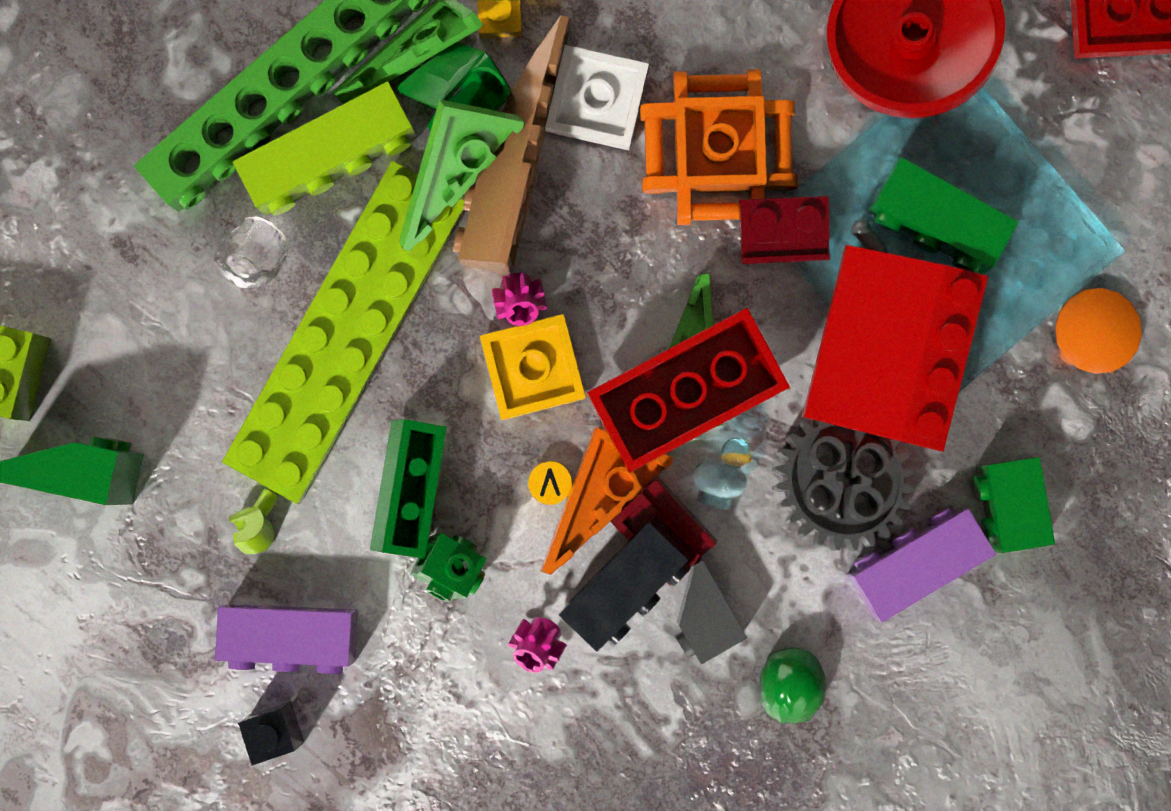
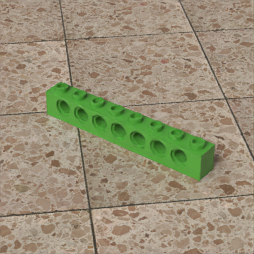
[133,0,431,212]

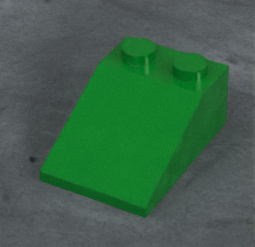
[0,436,144,505]

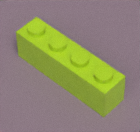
[232,81,417,216]

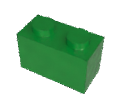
[973,457,1055,553]

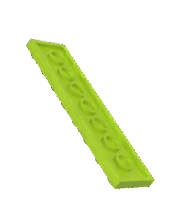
[222,161,465,504]

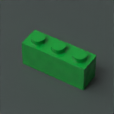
[868,157,1019,274]
[370,419,447,559]

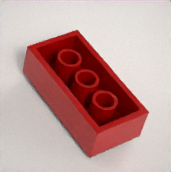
[587,307,790,473]

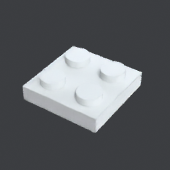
[545,45,649,151]

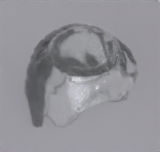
[214,216,290,289]

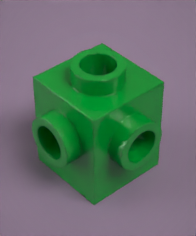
[410,533,487,603]

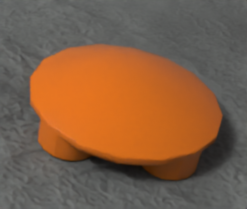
[1055,288,1142,374]

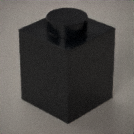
[238,701,304,766]

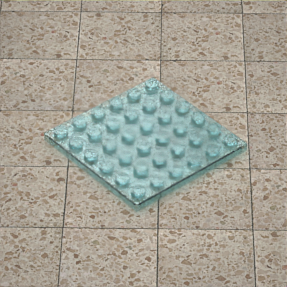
[786,87,1125,392]

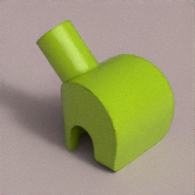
[229,488,279,554]

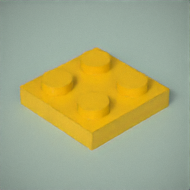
[480,314,586,421]

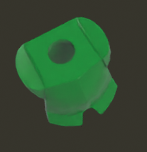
[398,42,512,131]

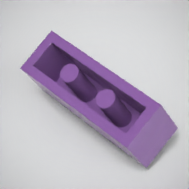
[847,505,996,623]
[215,604,358,674]

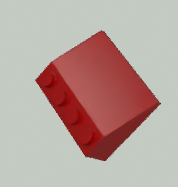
[802,245,988,452]

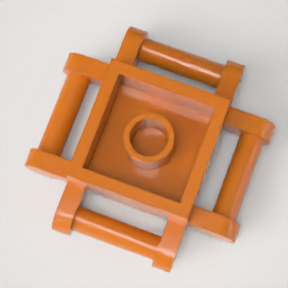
[640,69,798,225]

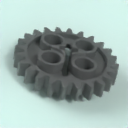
[772,420,916,551]

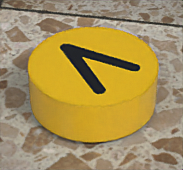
[528,461,572,505]

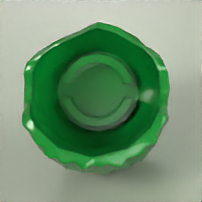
[760,647,826,725]

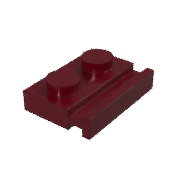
[738,196,830,264]
[610,477,718,586]

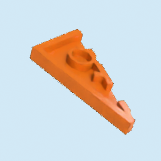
[540,427,674,575]

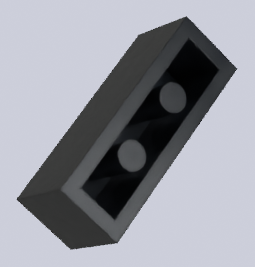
[559,514,693,652]

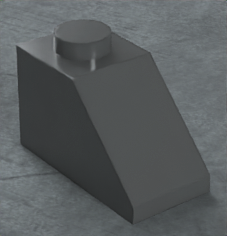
[675,559,748,665]

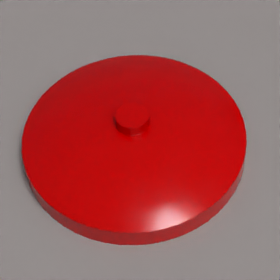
[827,0,1005,118]

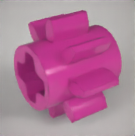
[491,272,547,326]
[508,617,567,673]

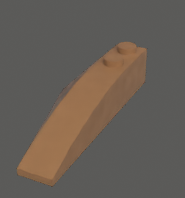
[453,16,570,276]

